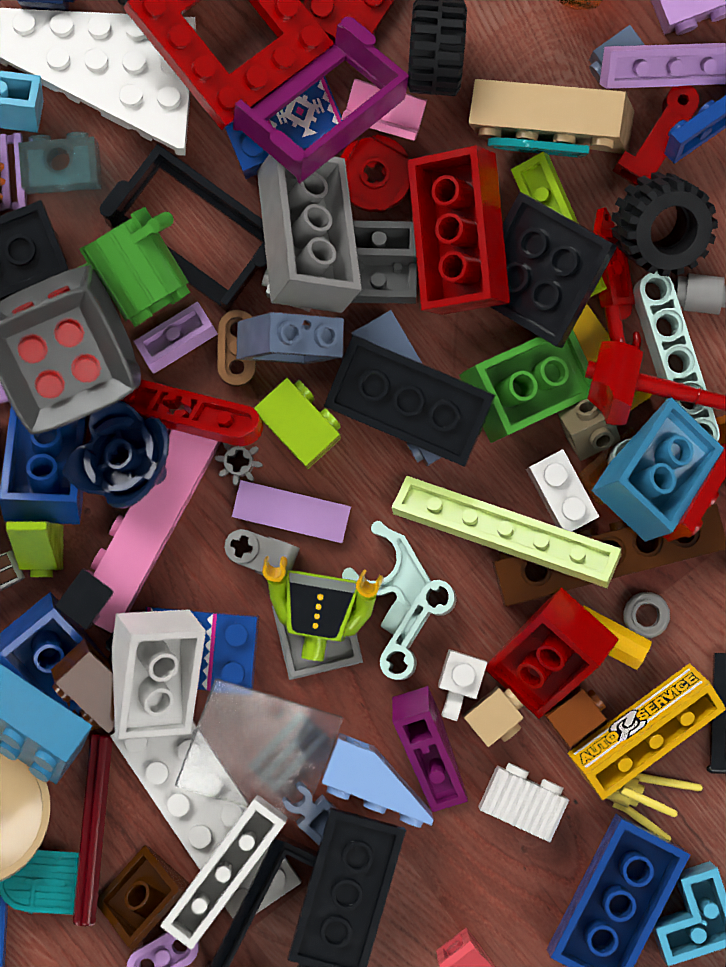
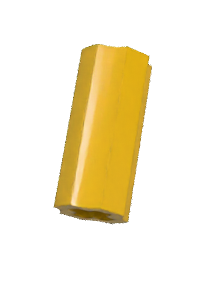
[583,606,652,670]

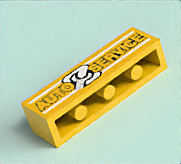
[567,663,726,800]

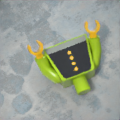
[262,556,383,662]

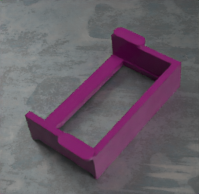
[233,17,409,184]

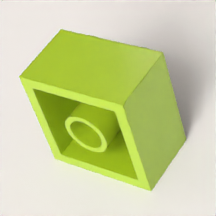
[254,378,341,469]

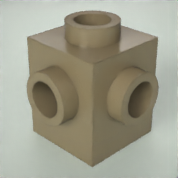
[557,399,621,461]

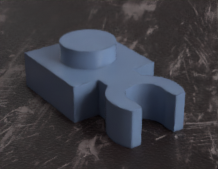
[282,782,338,845]

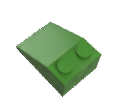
[459,330,592,443]

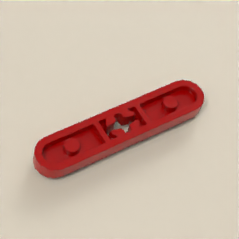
[120,379,264,446]

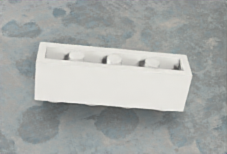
[160,794,288,950]

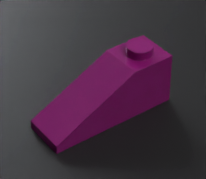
[392,686,468,812]

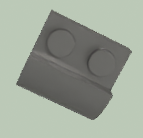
[351,221,417,304]

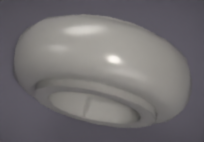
[623,592,670,639]

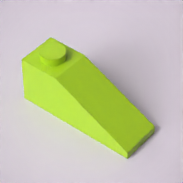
[6,522,64,577]

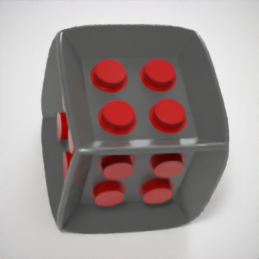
[0,265,141,435]

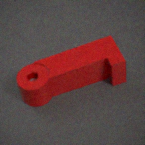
[612,86,700,186]

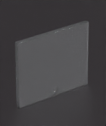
[175,678,343,821]

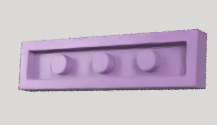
[600,43,726,89]

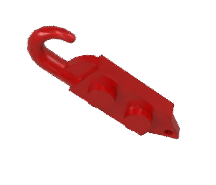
[593,207,641,349]

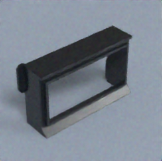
[100,143,267,312]
[205,833,317,967]

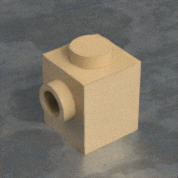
[462,686,524,748]

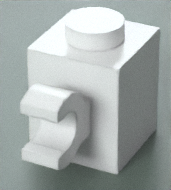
[438,649,487,721]

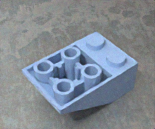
[322,733,434,828]

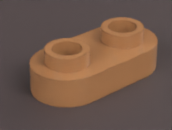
[217,310,256,387]

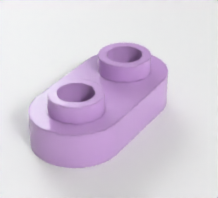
[127,931,199,967]

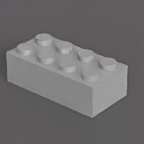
[257,154,362,313]

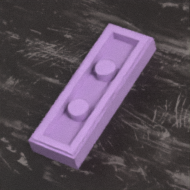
[232,480,351,543]

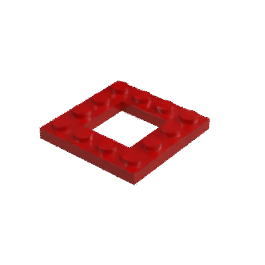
[123,0,334,131]

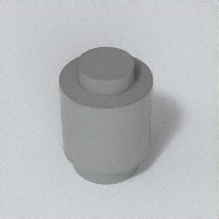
[675,273,726,315]

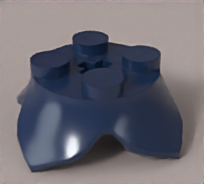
[62,400,169,509]

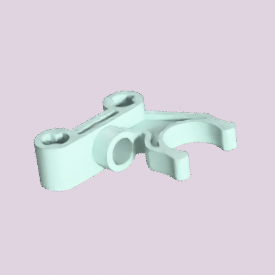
[342,521,457,680]

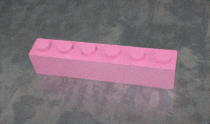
[90,413,221,633]

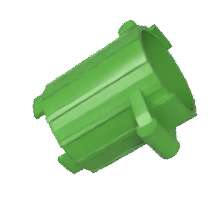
[77,207,191,327]

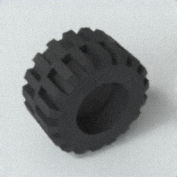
[408,0,467,96]
[611,172,718,277]

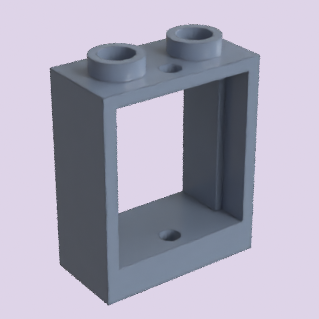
[236,312,344,364]

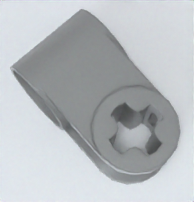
[224,529,300,577]

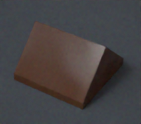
[97,845,189,950]

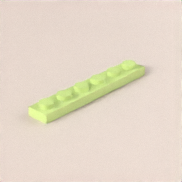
[392,476,621,588]

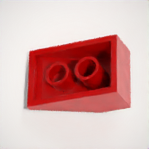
[485,587,619,719]

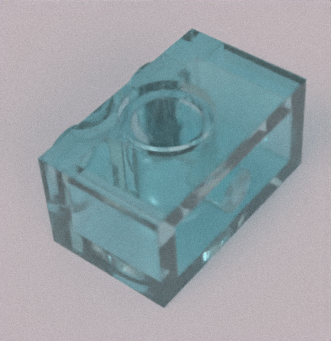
[18,132,102,194]

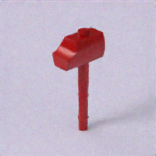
[585,341,726,425]

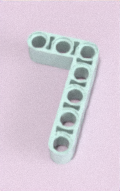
[606,271,720,465]

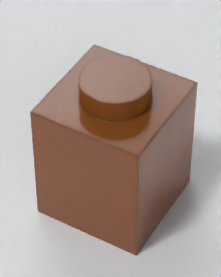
[544,687,607,747]

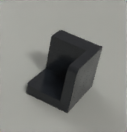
[55,568,114,630]

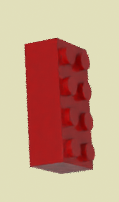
[408,145,510,315]

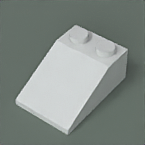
[112,610,206,740]

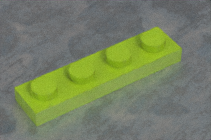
[511,152,607,297]

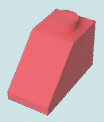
[436,928,495,967]

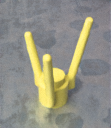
[606,773,703,841]

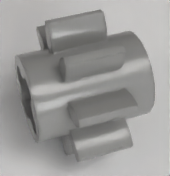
[215,443,263,485]

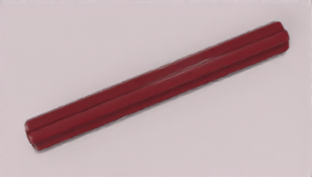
[73,734,113,927]

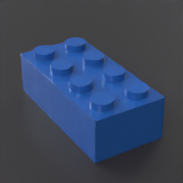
[546,813,691,967]

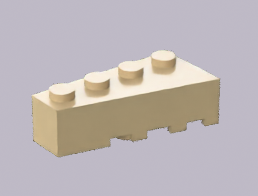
[469,79,634,154]

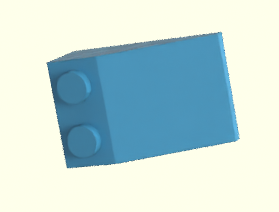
[592,397,724,542]

